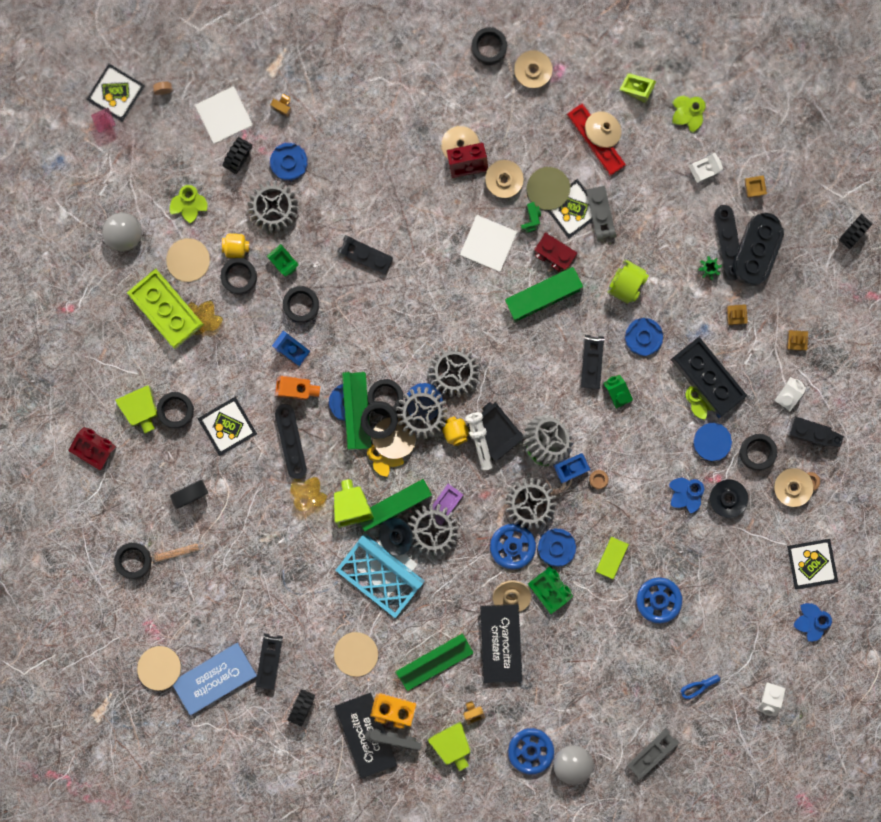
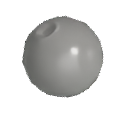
[102,212,142,252]
[554,745,593,785]

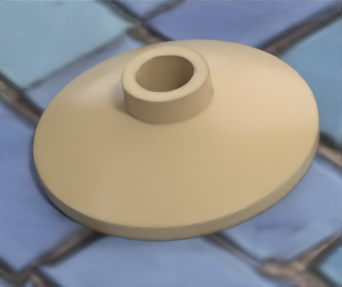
[514,50,552,88]
[585,112,621,148]
[442,126,479,159]
[485,160,524,198]
[774,468,813,507]
[493,581,531,612]

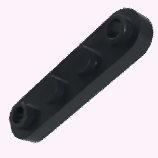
[714,205,740,280]
[275,404,307,479]

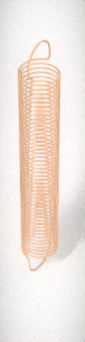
[151,543,204,563]

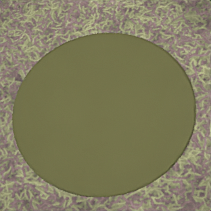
[527,167,570,210]

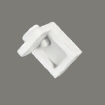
[689,153,723,183]
[774,377,806,411]
[758,683,785,716]

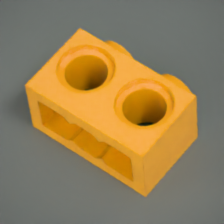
[370,693,416,729]

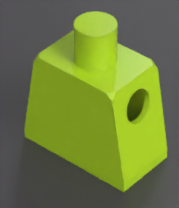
[115,385,158,434]
[334,479,374,528]
[428,722,471,771]

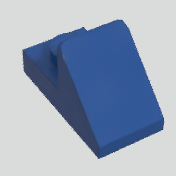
[272,331,310,367]
[554,453,590,483]

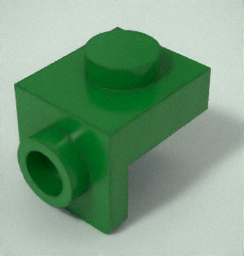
[520,202,542,233]
[267,244,299,277]
[603,375,633,409]

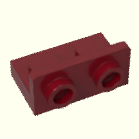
[446,143,488,178]
[533,232,578,273]
[68,427,116,471]

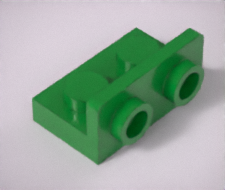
[528,566,573,614]

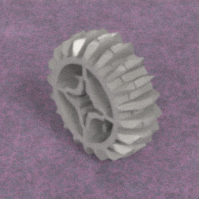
[247,180,299,232]
[428,345,480,397]
[397,387,448,439]
[522,414,574,466]
[505,478,557,530]
[408,504,459,556]

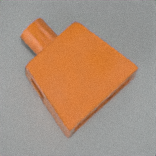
[275,376,320,400]

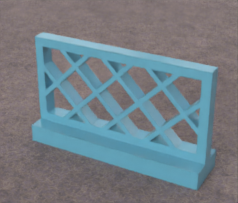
[335,533,425,618]

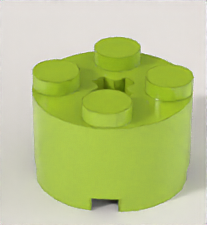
[607,259,649,304]

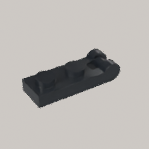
[337,235,393,275]
[580,335,604,389]
[255,633,283,690]

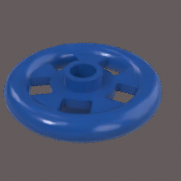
[490,524,536,570]
[636,577,683,624]
[508,728,554,775]

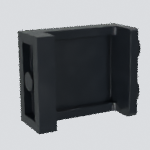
[466,402,524,462]

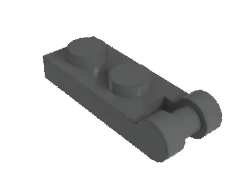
[586,186,616,241]
[627,728,679,779]
[365,729,422,751]

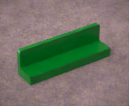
[505,267,584,323]
[342,372,371,450]
[360,479,433,532]
[395,633,473,691]

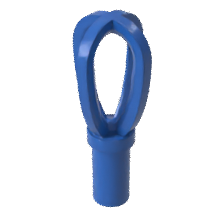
[681,674,721,700]

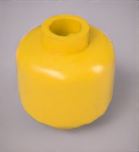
[222,233,249,258]
[442,416,470,446]

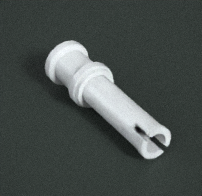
[465,413,493,470]

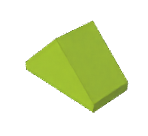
[619,73,656,103]

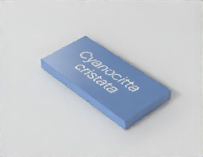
[173,642,257,715]

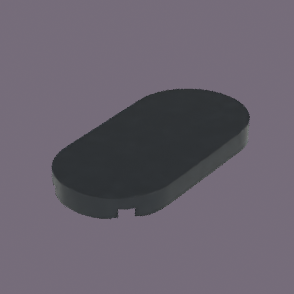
[733,213,784,286]

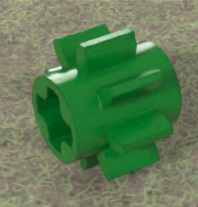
[698,256,722,280]

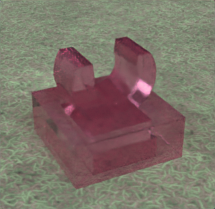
[91,108,117,134]

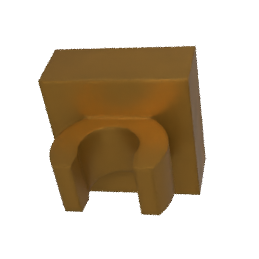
[270,93,291,117]
[744,175,767,198]
[726,304,748,325]
[787,330,808,351]
[463,701,485,725]

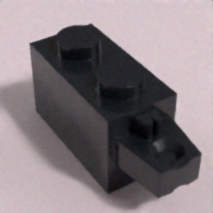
[786,416,844,447]

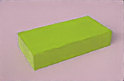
[595,536,629,579]

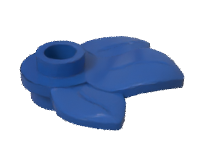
[669,477,704,513]
[793,603,832,641]

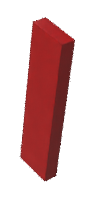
[567,103,626,176]

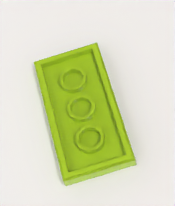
[127,268,204,350]

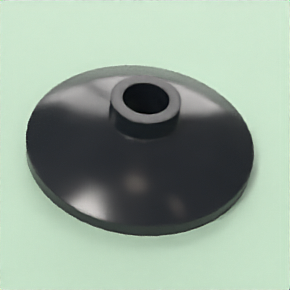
[710,479,748,518]
[380,518,413,556]

